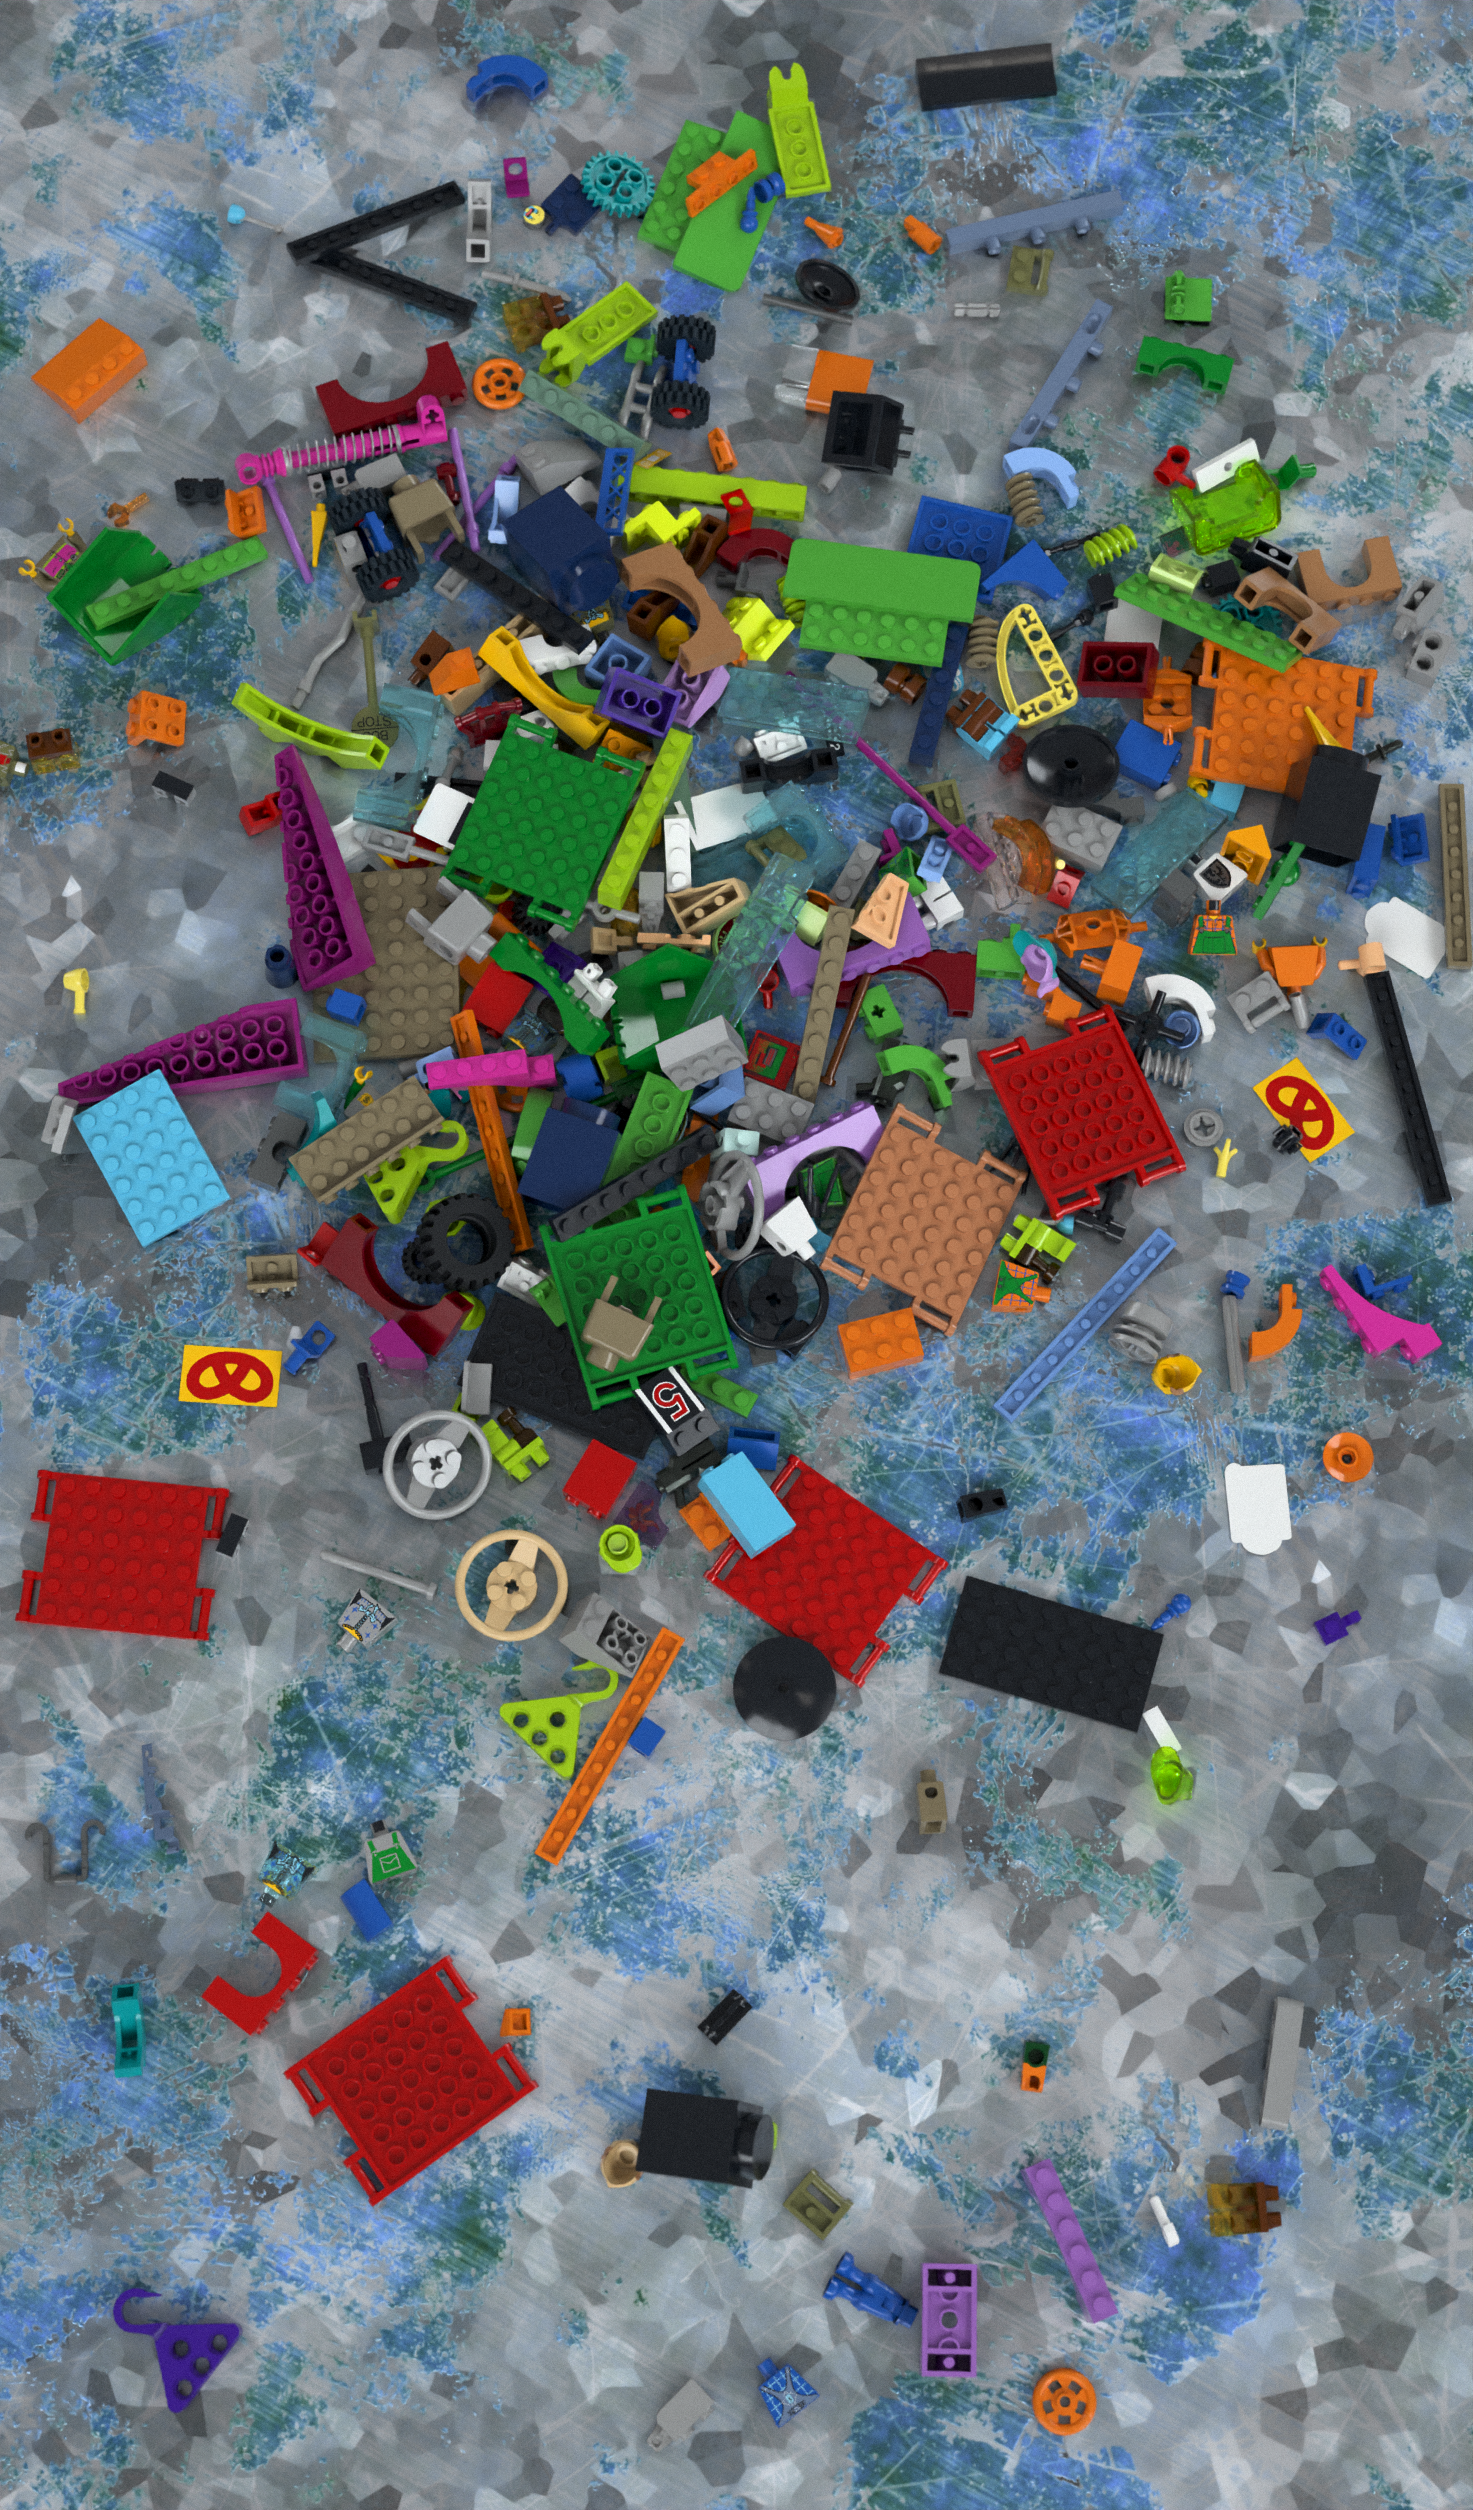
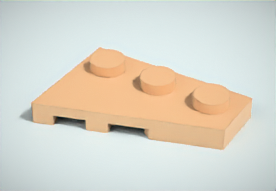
[851,873,909,949]
[637,933,711,955]

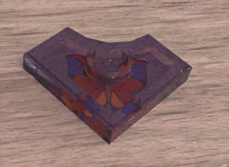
[613,1480,670,1551]

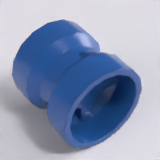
[753,172,786,203]

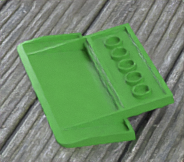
[637,110,781,292]
[783,538,981,668]

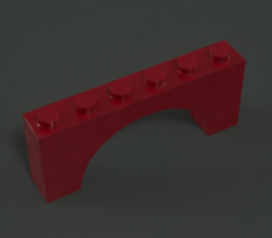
[315,341,468,443]
[835,944,977,1018]
[320,1212,474,1357]

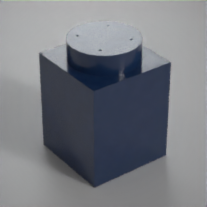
[501,485,621,616]
[517,1097,622,1213]

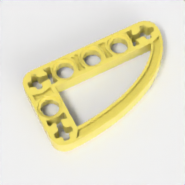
[996,604,1078,729]

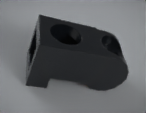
[956,1488,1008,1524]

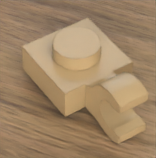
[590,927,633,956]

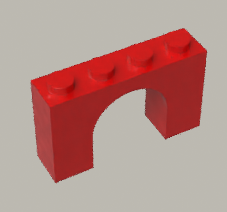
[201,1911,319,2037]

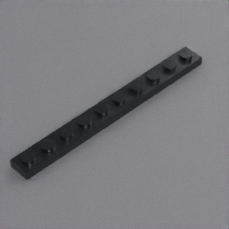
[1363,971,1452,1208]

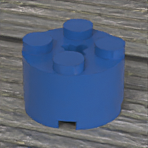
[555,1053,605,1102]

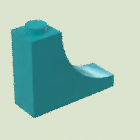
[286,1090,338,1188]

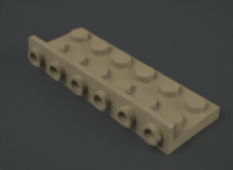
[288,1075,445,1206]

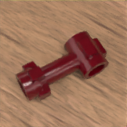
[436,462,461,506]

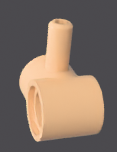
[1338,942,1386,977]

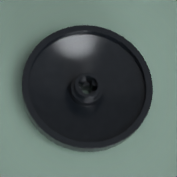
[1022,725,1120,808]
[733,1636,837,1741]

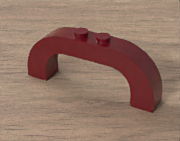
[717,528,795,574]

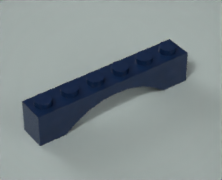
[908,623,968,768]

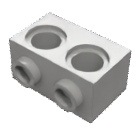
[1404,628,1452,688]

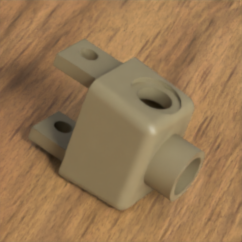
[388,474,466,565]
[581,1275,662,1373]

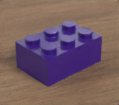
[593,667,683,739]

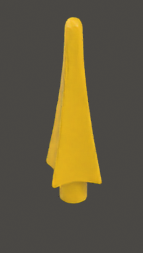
[311,503,328,567]
[1304,706,1343,748]

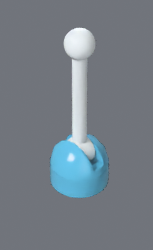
[1014,1214,1075,1235]

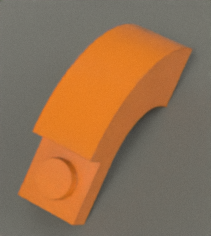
[1248,1284,1302,1362]

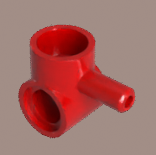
[1153,445,1196,491]
[751,961,779,1009]

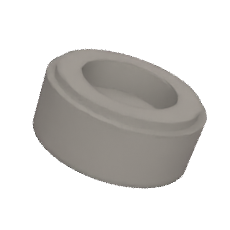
[1154,782,1178,803]

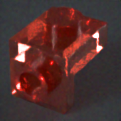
[998,732,1027,775]

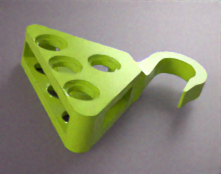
[364,1120,469,1224]
[499,1660,619,1780]

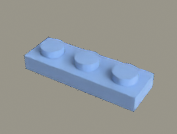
[916,835,953,883]

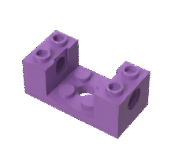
[919,2263,977,2378]

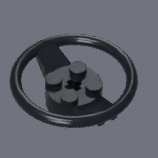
[719,1245,829,1350]

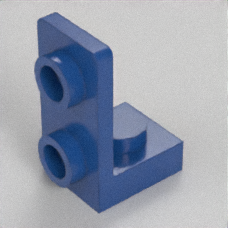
[1306,1013,1367,1060]
[1352,1263,1413,1301]

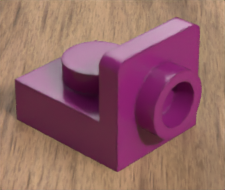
[878,828,902,869]

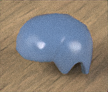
[890,802,928,842]
[1164,1010,1201,1049]

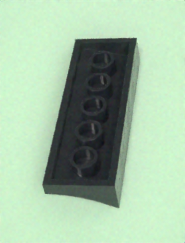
[915,43,1057,112]

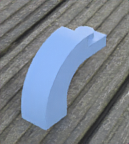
[1002,447,1079,509]
[488,475,521,544]

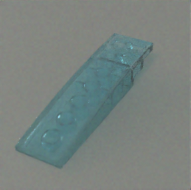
[683,851,818,1029]

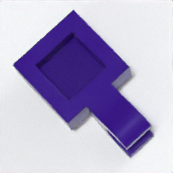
[1313,1610,1362,1647]

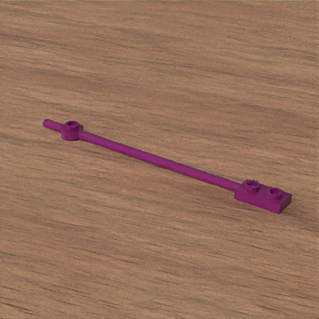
[784,671,997,875]

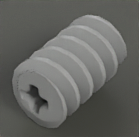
[1140,1047,1193,1089]

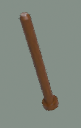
[820,973,872,1087]

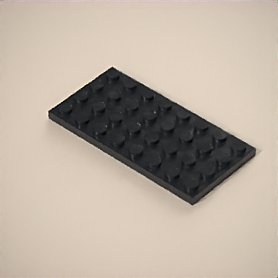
[457,1292,682,1461]
[938,1575,1164,1734]

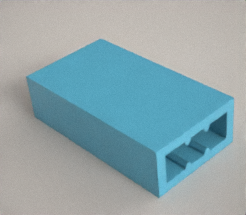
[697,1451,796,1559]

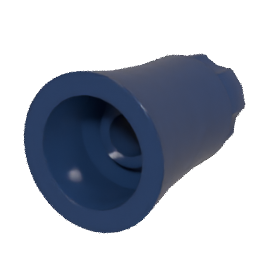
[265,944,299,989]

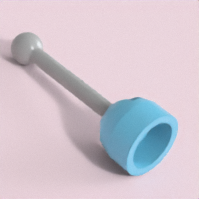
[227,203,283,234]

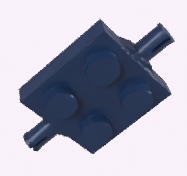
[541,173,602,237]

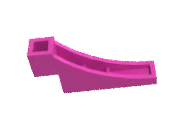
[426,1049,558,1090]
[1319,1264,1443,1364]

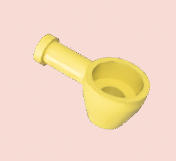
[63,968,89,1015]

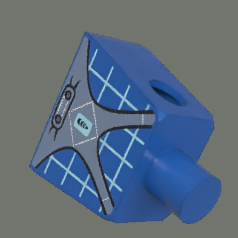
[757,2357,820,2428]

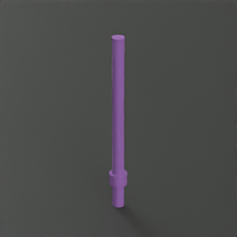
[448,428,481,553]
[432,454,518,561]
[260,474,314,584]

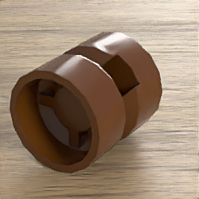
[1181,642,1219,688]
[883,662,928,706]

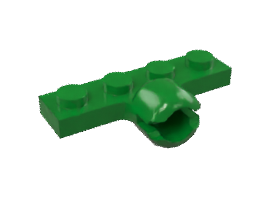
[1252,841,1306,921]

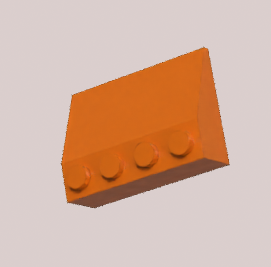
[31,318,148,424]

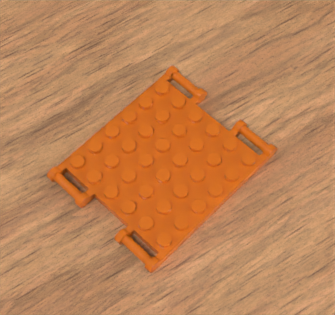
[1188,638,1378,794]

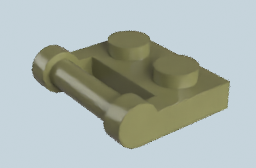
[1006,245,1054,297]
[915,779,966,836]
[745,825,807,878]
[782,2167,854,2241]

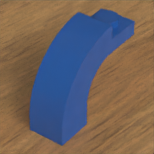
[466,55,549,103]

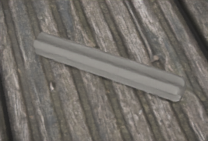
[1222,1295,1245,1393]

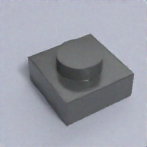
[748,1344,778,1368]

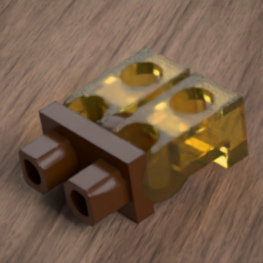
[502,292,571,354]
[26,728,82,775]
[1206,2182,1282,2237]

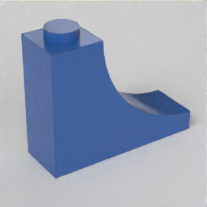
[978,539,1069,602]

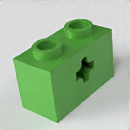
[858,984,904,1045]

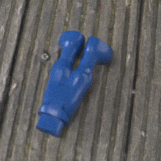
[822,2251,919,2329]

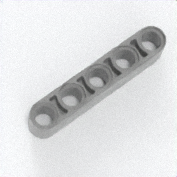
[1259,1996,1304,2131]

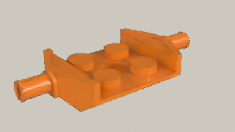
[1143,656,1193,745]
[1038,908,1147,958]

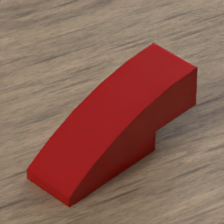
[238,791,283,836]

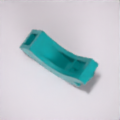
[111,1983,146,2078]

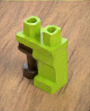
[999,1214,1076,1283]
[481,1407,550,1482]

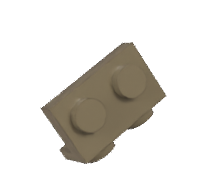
[246,1252,299,1293]

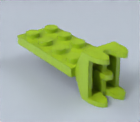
[767,63,831,199]
[539,281,658,388]

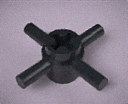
[1114,990,1185,1062]

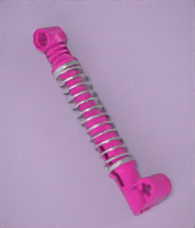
[235,395,447,485]

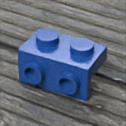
[1388,813,1430,867]

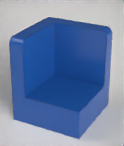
[627,1717,665,1760]

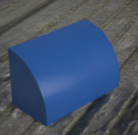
[726,1426,780,1471]
[340,1879,394,1942]

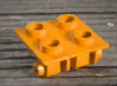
[592,728,652,772]

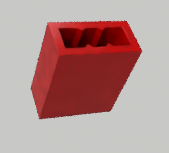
[461,961,534,1040]
[562,1438,637,1520]

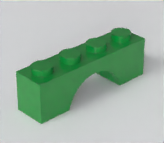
[1135,336,1234,395]

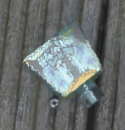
[501,1005,559,1057]
[257,1840,319,1908]

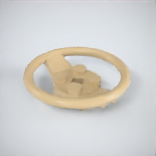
[455,1529,568,1641]

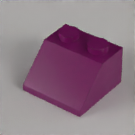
[369,1319,429,1370]

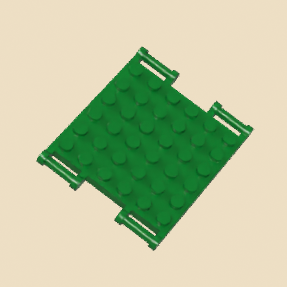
[439,713,646,933]
[538,1184,739,1411]

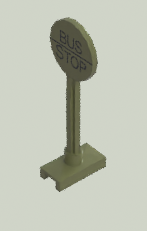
[351,609,399,748]

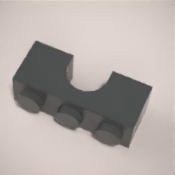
[1151,867,1198,929]
[247,1111,309,1194]

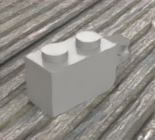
[341,453,407,498]
[1393,574,1444,641]
[824,653,889,707]
[646,2377,715,2453]

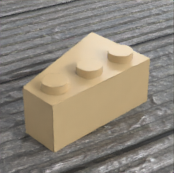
[664,878,756,939]

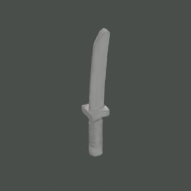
[481,269,571,303]

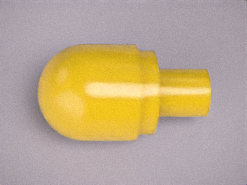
[1187,776,1208,799]

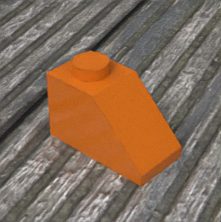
[429,647,481,696]

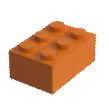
[837,1307,924,1380]

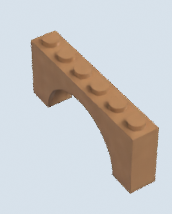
[619,541,742,678]

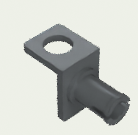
[715,562,765,604]

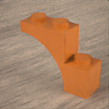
[1022,970,1082,1031]

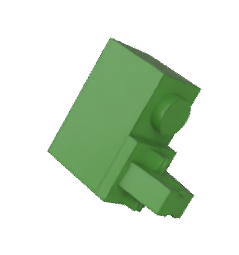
[976,923,1026,981]

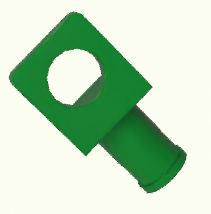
[1259,454,1317,492]

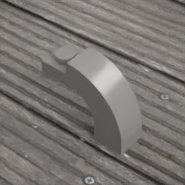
[466,178,492,262]

